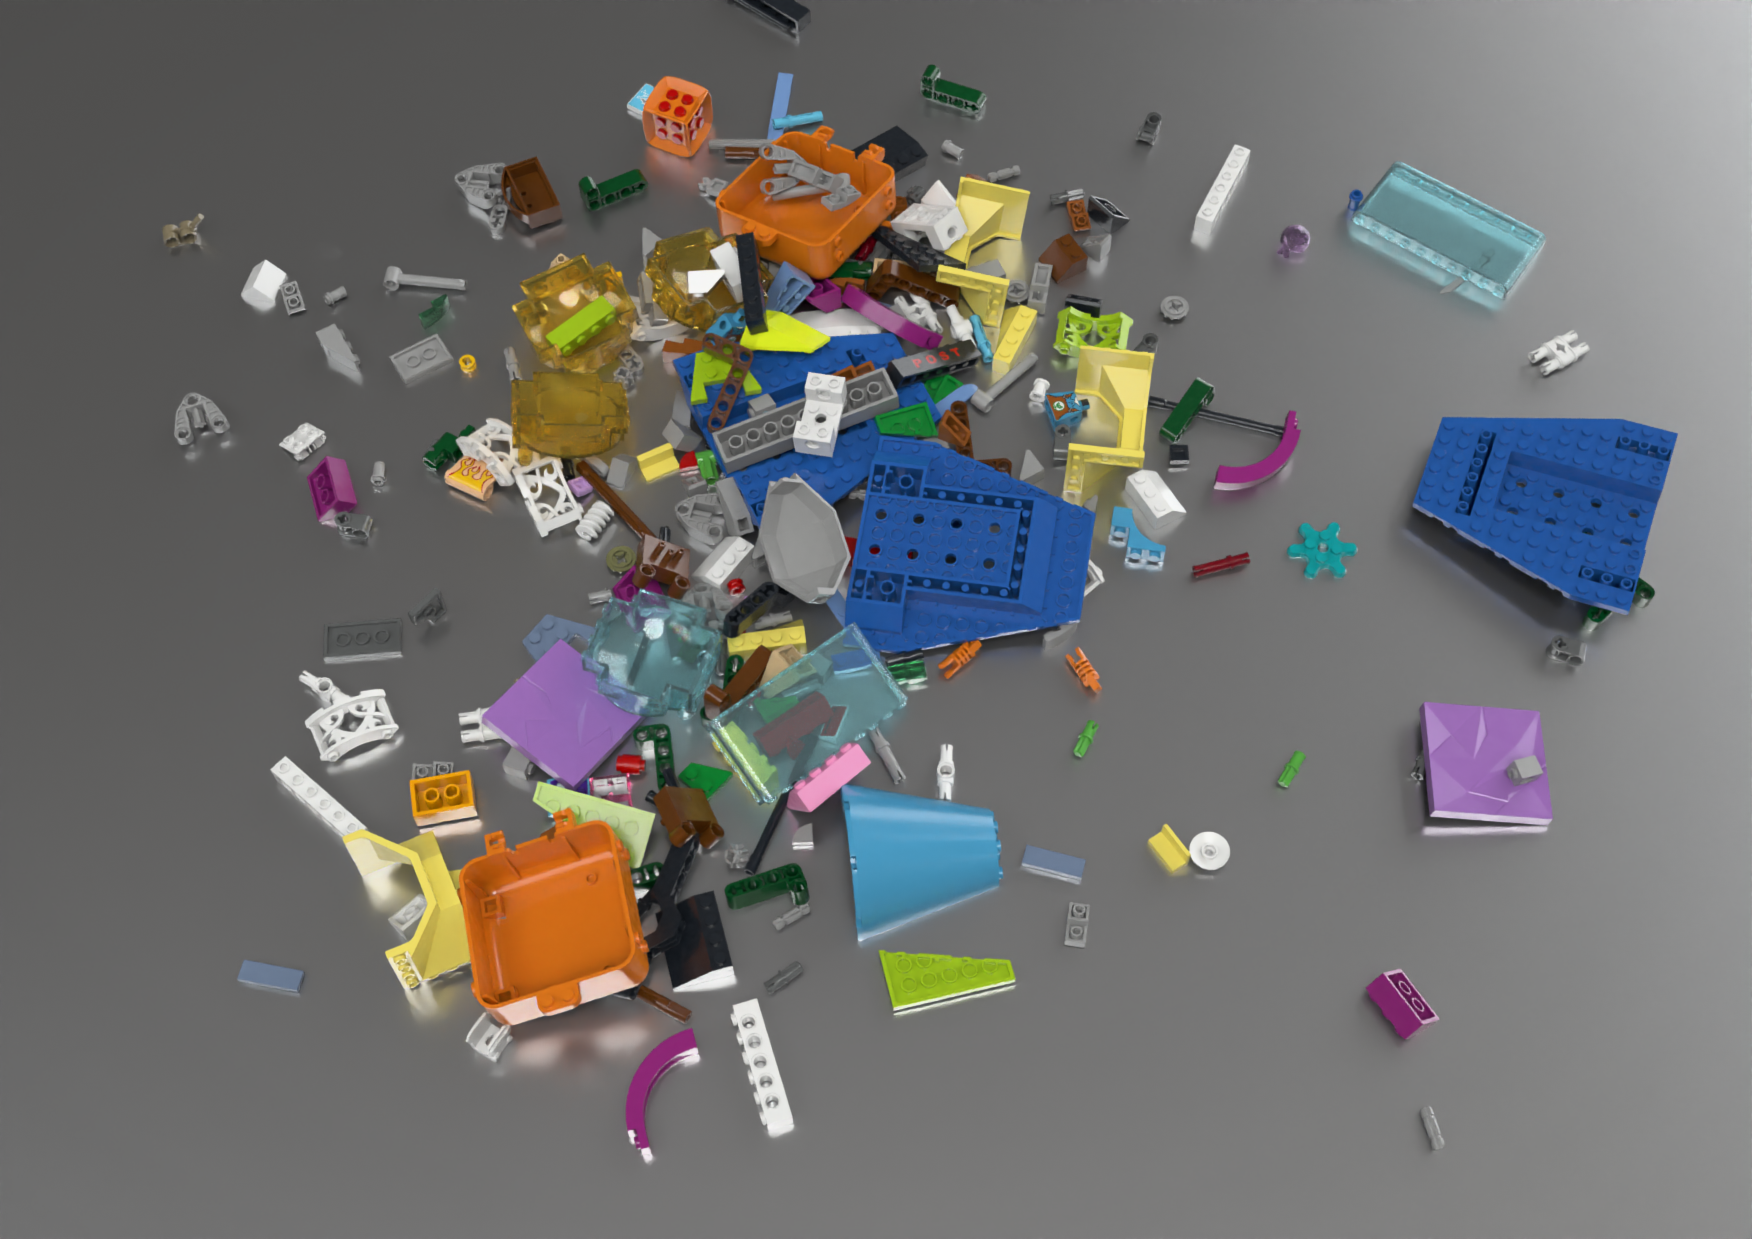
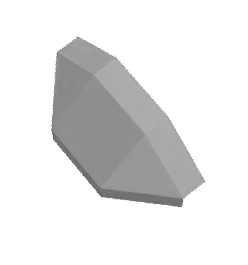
[758,473,851,604]

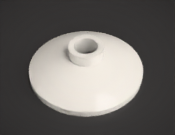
[1189,832,1230,870]

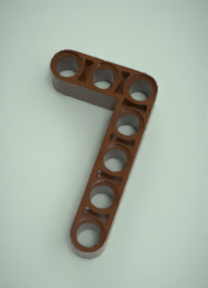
[865,259,960,308]
[701,333,753,434]
[950,400,1012,477]
[703,645,772,727]

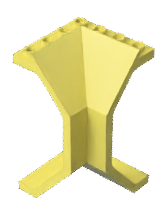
[936,177,1030,328]
[1063,345,1155,493]
[342,829,471,989]

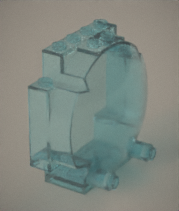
[580,588,722,720]

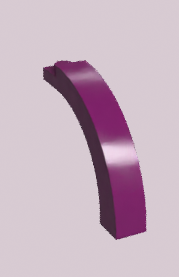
[841,284,943,350]
[1213,410,1301,490]
[626,1028,699,1155]

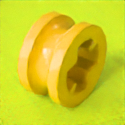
[459,355,477,373]

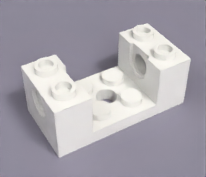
[890,203,968,251]
[793,372,847,457]

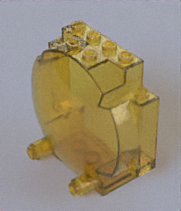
[645,226,775,332]
[511,253,639,374]
[510,372,630,466]

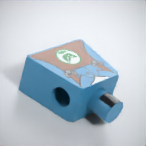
[706,308,747,346]
[1044,391,1090,431]

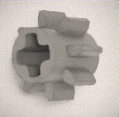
[613,367,635,389]
[725,844,750,868]

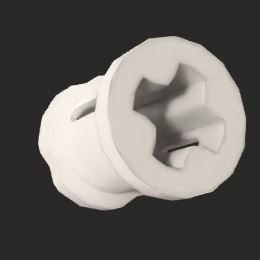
[1029,378,1050,403]

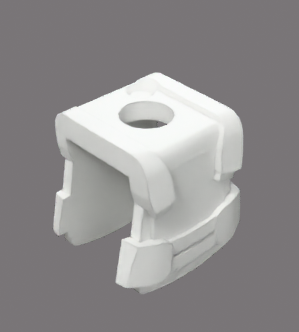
[466,1011,514,1062]

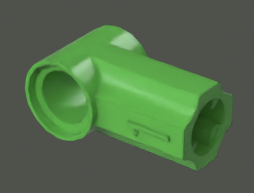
[695,450,719,486]

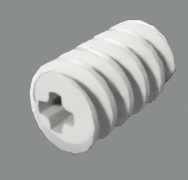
[575,500,615,541]

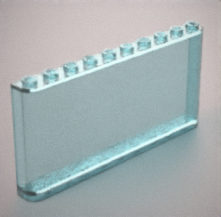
[1351,161,1546,300]
[704,622,909,806]

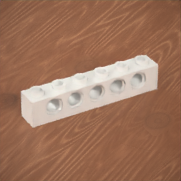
[1194,144,1251,235]
[270,756,369,838]
[730,998,793,1131]

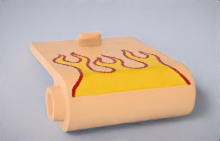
[444,450,503,501]

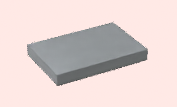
[389,334,454,385]

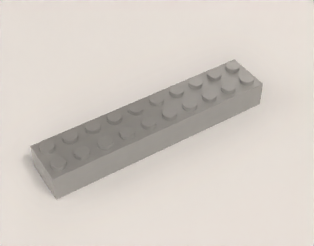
[712,367,899,474]

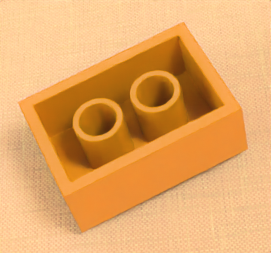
[409,770,478,826]

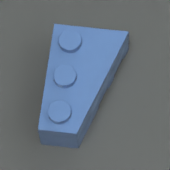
[764,261,816,315]

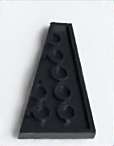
[871,226,966,272]

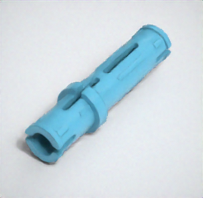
[772,111,823,130]
[969,315,994,363]

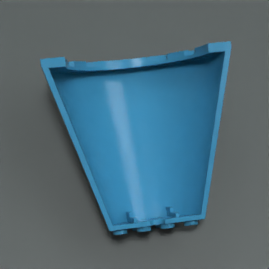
[840,784,1003,941]

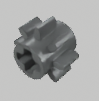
[906,185,927,205]

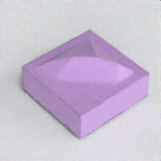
[567,476,593,497]

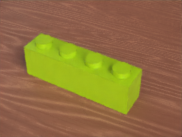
[545,295,618,359]

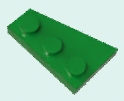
[874,402,939,438]

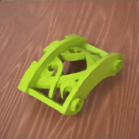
[1053,306,1133,358]

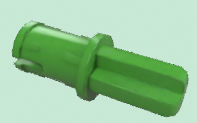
[1073,720,1099,757]
[1278,751,1306,787]

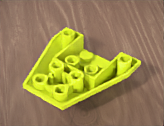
[740,310,830,353]

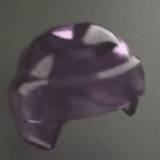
[1277,225,1310,258]

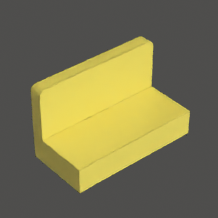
[636,443,680,482]
[1148,824,1191,874]

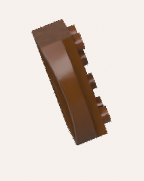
[501,156,563,229]

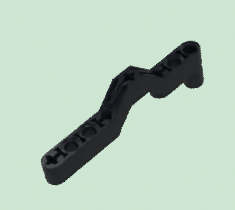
[723,582,796,638]
[611,836,700,1001]

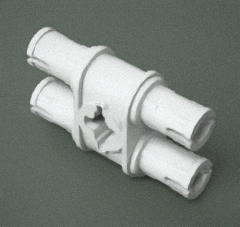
[894,293,943,334]
[1528,330,1590,375]
[459,707,502,743]

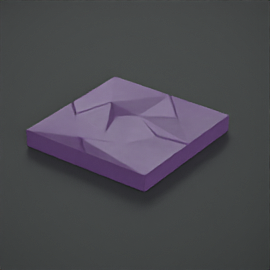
[482,639,651,791]
[1419,702,1553,826]

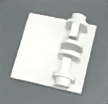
[279,422,327,461]

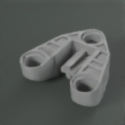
[759,143,807,195]
[455,163,506,209]
[174,392,230,445]
[675,493,723,545]
[678,582,734,626]

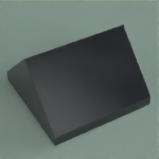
[1087,196,1130,234]
[1064,294,1103,318]

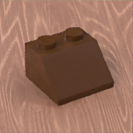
[1038,233,1088,284]

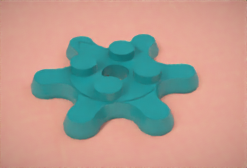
[1287,522,1358,579]

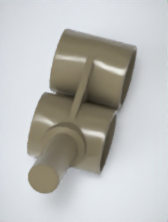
[162,213,204,248]

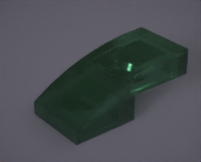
[418,294,451,330]
[884,661,928,688]

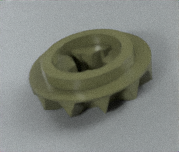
[606,546,636,574]

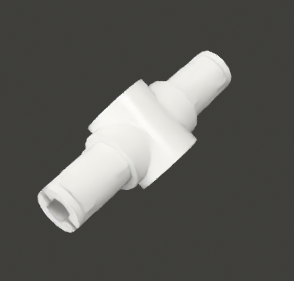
[946,305,977,347]
[299,670,352,702]
[937,744,955,802]

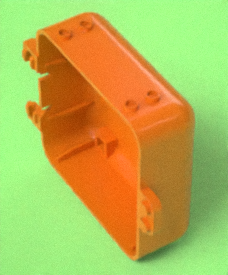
[715,125,896,280]
[457,808,649,1026]

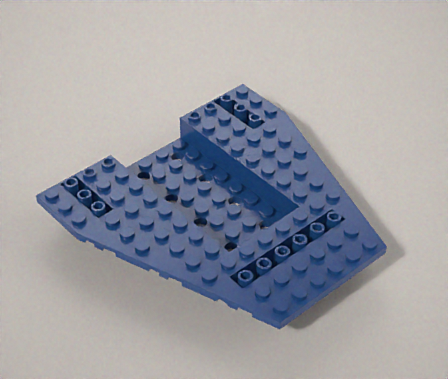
[673,333,942,529]
[1412,417,1678,615]
[842,436,1096,654]

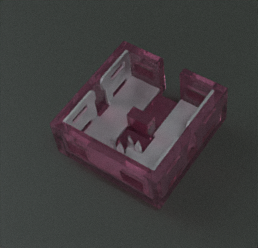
[589,773,633,807]

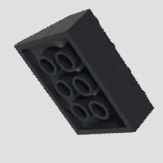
[851,126,928,182]
[655,890,734,990]

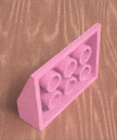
[787,742,871,813]

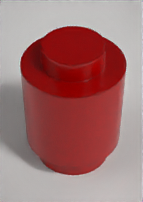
[616,754,646,775]

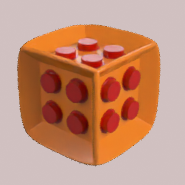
[642,76,713,157]

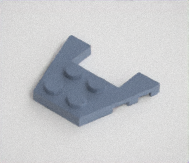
[522,614,603,662]

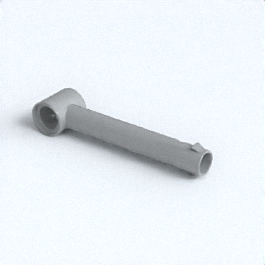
[772,173,851,201]
[383,266,467,291]
[970,352,1038,413]

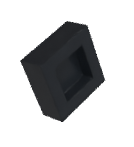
[1169,445,1189,464]

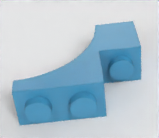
[1110,506,1166,562]

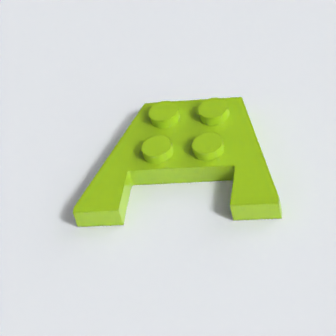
[691,348,762,405]

